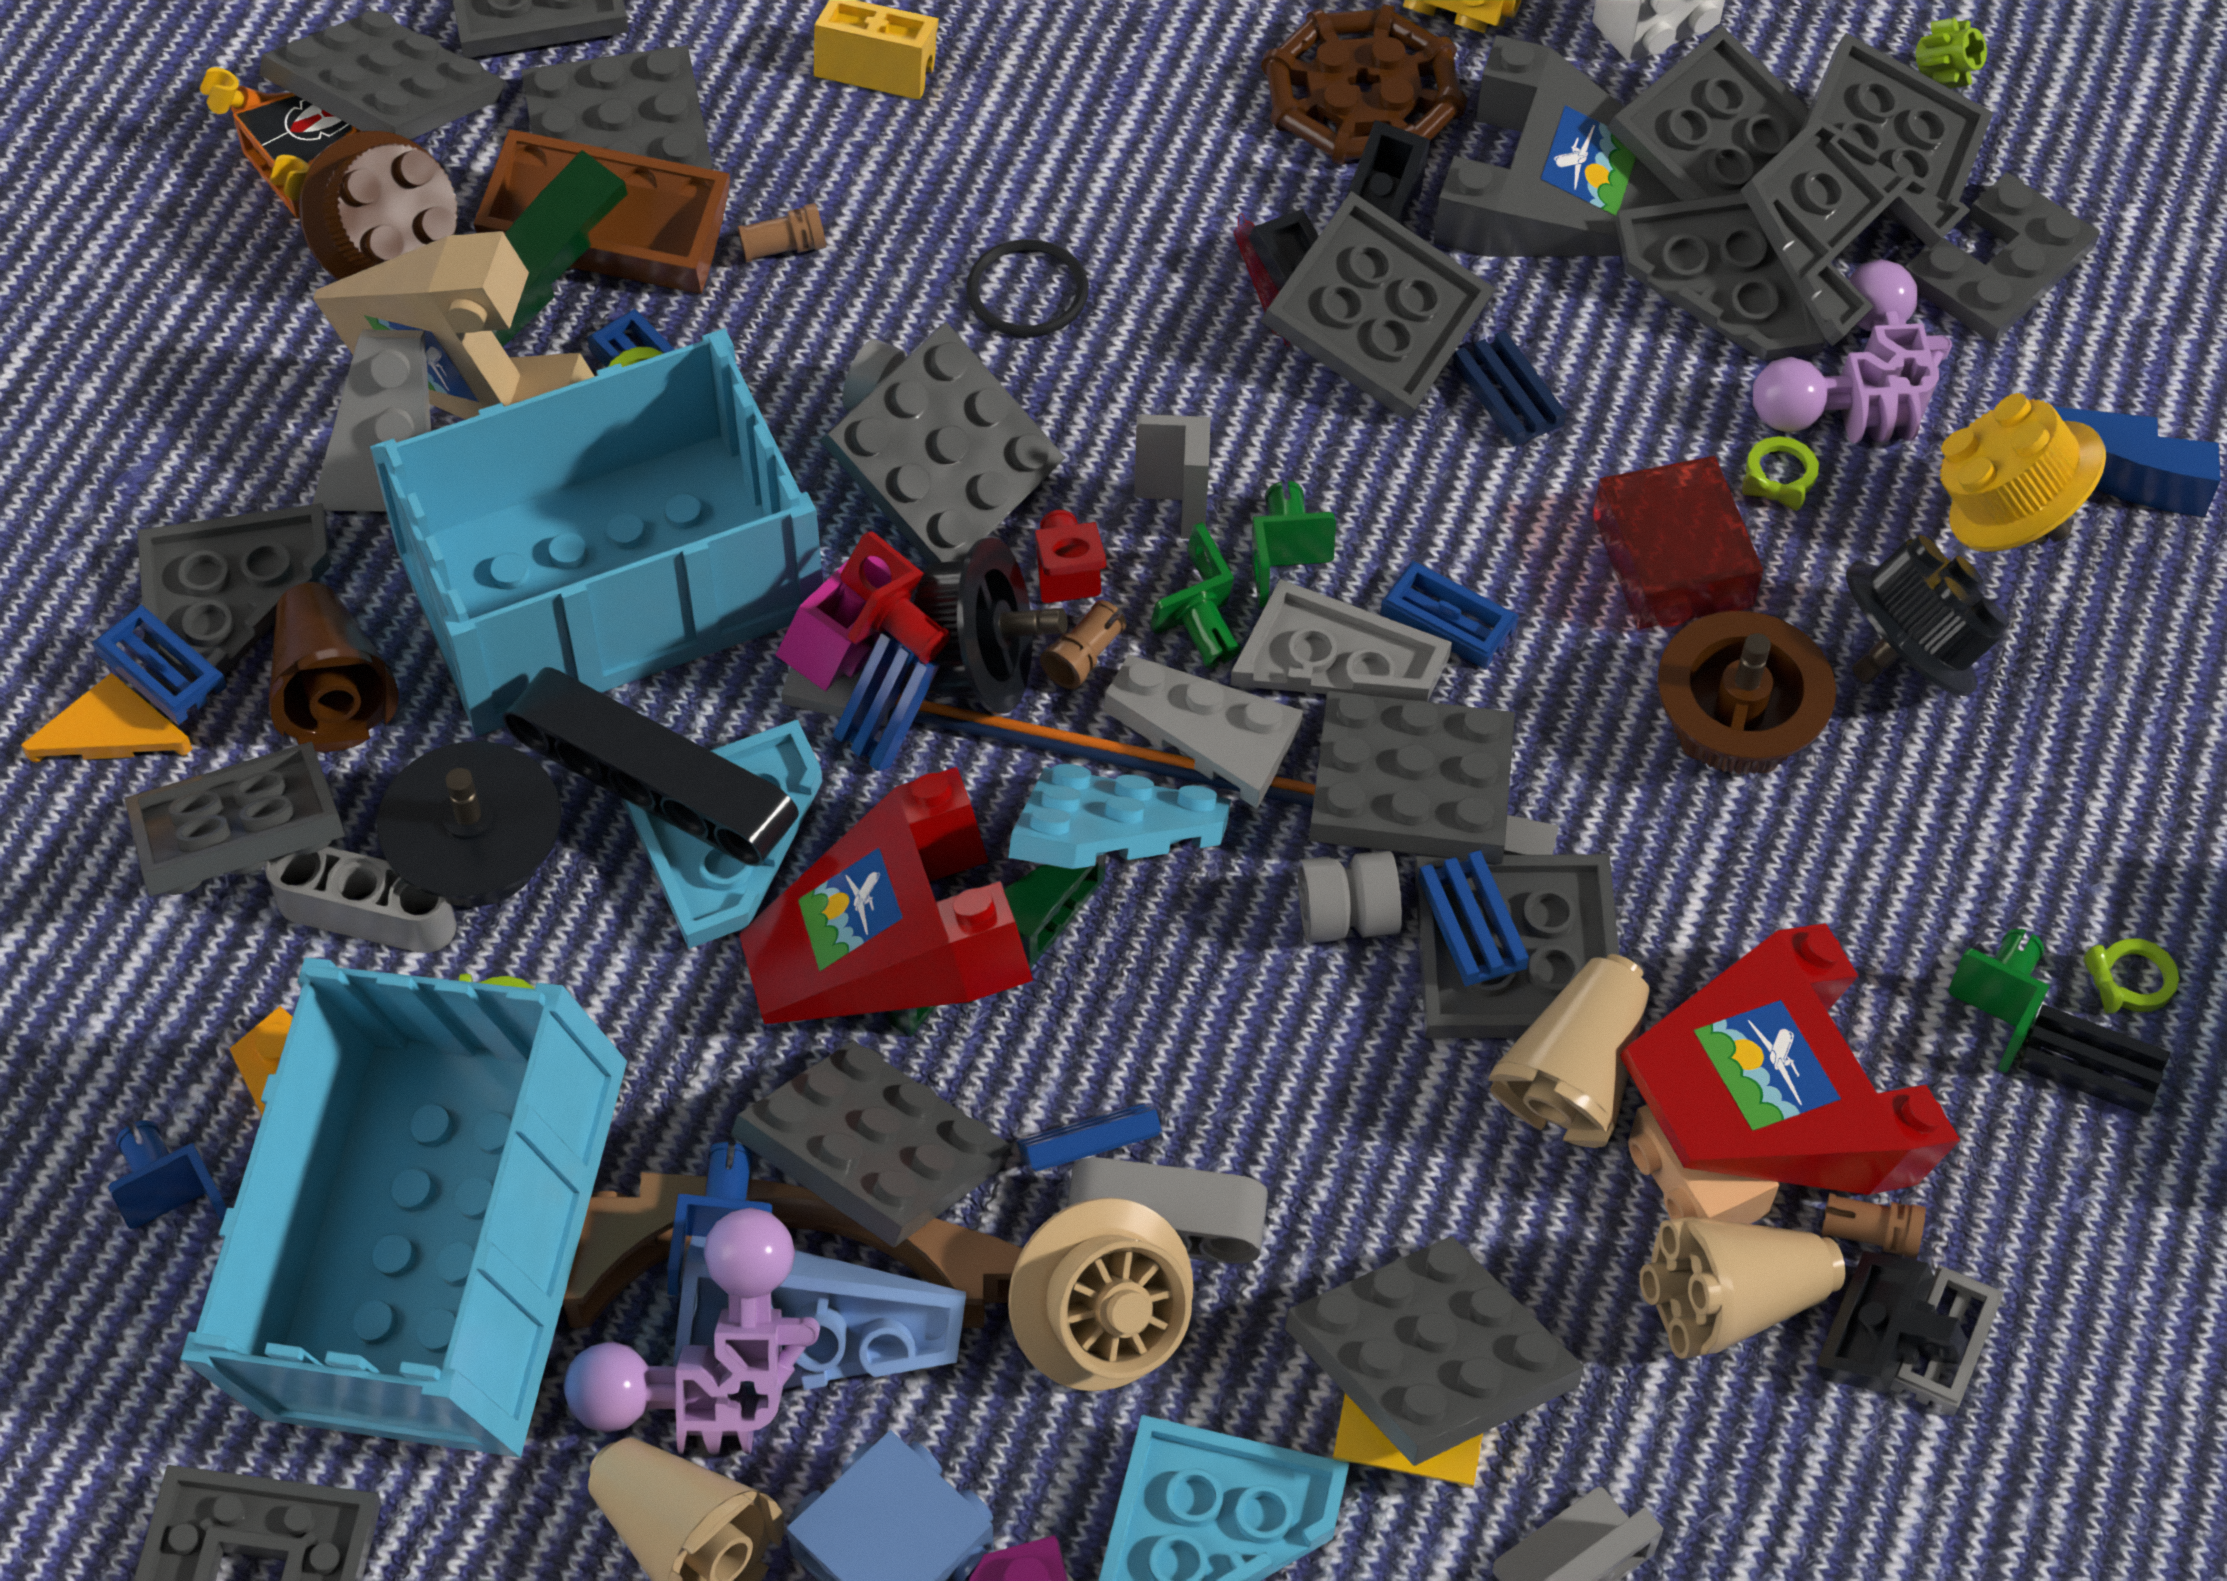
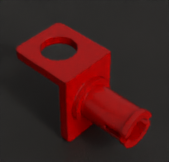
[1035,510,1106,603]
[840,531,951,665]

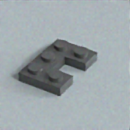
[1904,172,2100,344]
[134,1465,382,1581]

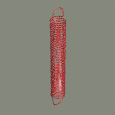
[1234,213,1290,347]

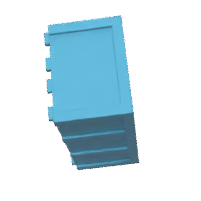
[370,328,823,737]
[180,957,627,1458]

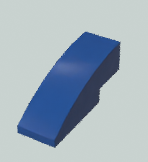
[2053,406,2221,518]

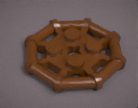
[1261,4,1468,165]

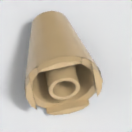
[1488,954,1650,1148]
[588,1438,784,1581]

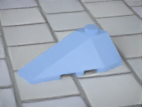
[673,1236,966,1395]

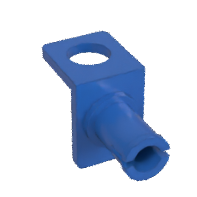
[108,1120,227,1229]
[667,1142,773,1296]

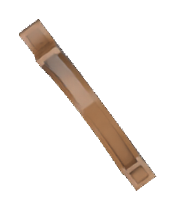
[563,1172,1023,1328]

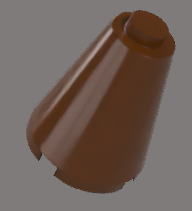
[269,582,399,752]

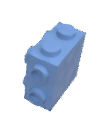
[786,1429,994,1581]

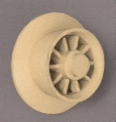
[1008,1197,1193,1391]

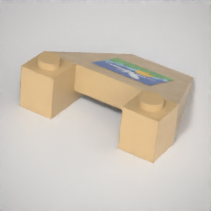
[313,231,595,420]

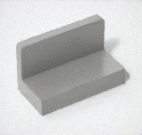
[1134,414,1211,539]
[1492,1487,1664,1581]

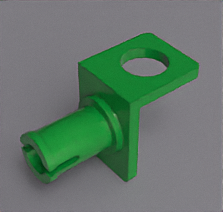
[1251,481,1336,607]
[1150,522,1241,669]
[1948,929,2050,1073]

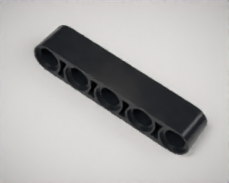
[503,667,799,867]

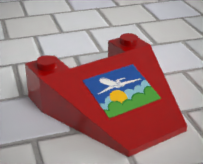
[739,767,1033,1024]
[1620,923,1961,1195]

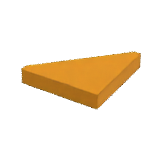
[21,672,193,763]

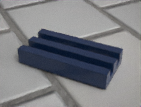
[1453,330,1567,447]

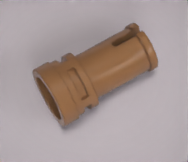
[737,203,826,262]
[1040,600,1127,690]
[1821,1193,1926,1260]

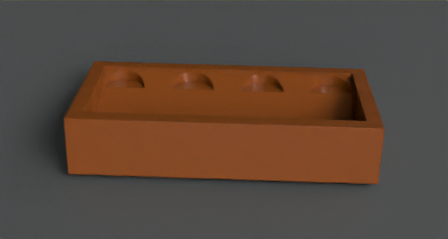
[473,129,731,294]

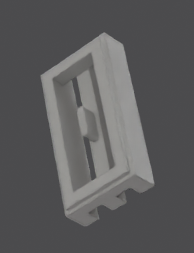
[1890,1265,2004,1417]

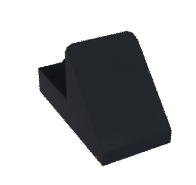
[1346,120,1430,224]

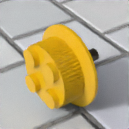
[1939,393,2106,552]

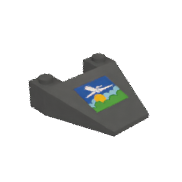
[1433,35,1682,257]

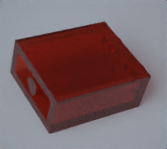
[1592,456,1764,630]

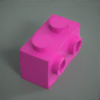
[776,556,891,692]

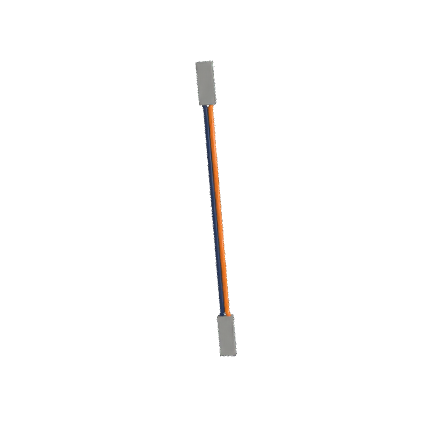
[781,667,1559,855]

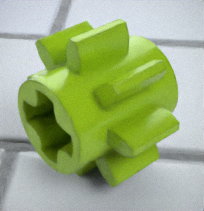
[1916,17,1987,89]

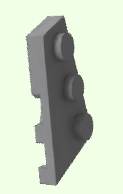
[312,329,431,511]
[1230,579,1452,702]
[1104,654,1303,809]

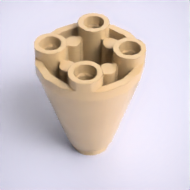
[1640,1216,1845,1359]

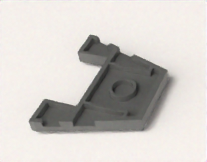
[1740,116,1970,346]

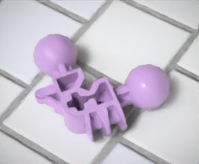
[1753,259,1952,443]
[563,1207,820,1454]

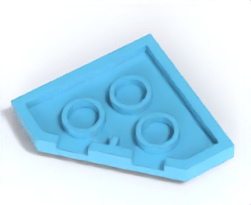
[622,719,822,949]
[1008,764,1231,869]
[1098,1415,1349,1581]

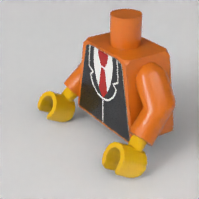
[199,67,363,219]

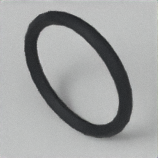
[966,239,1089,337]

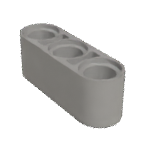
[265,846,457,953]
[1066,1157,1268,1264]

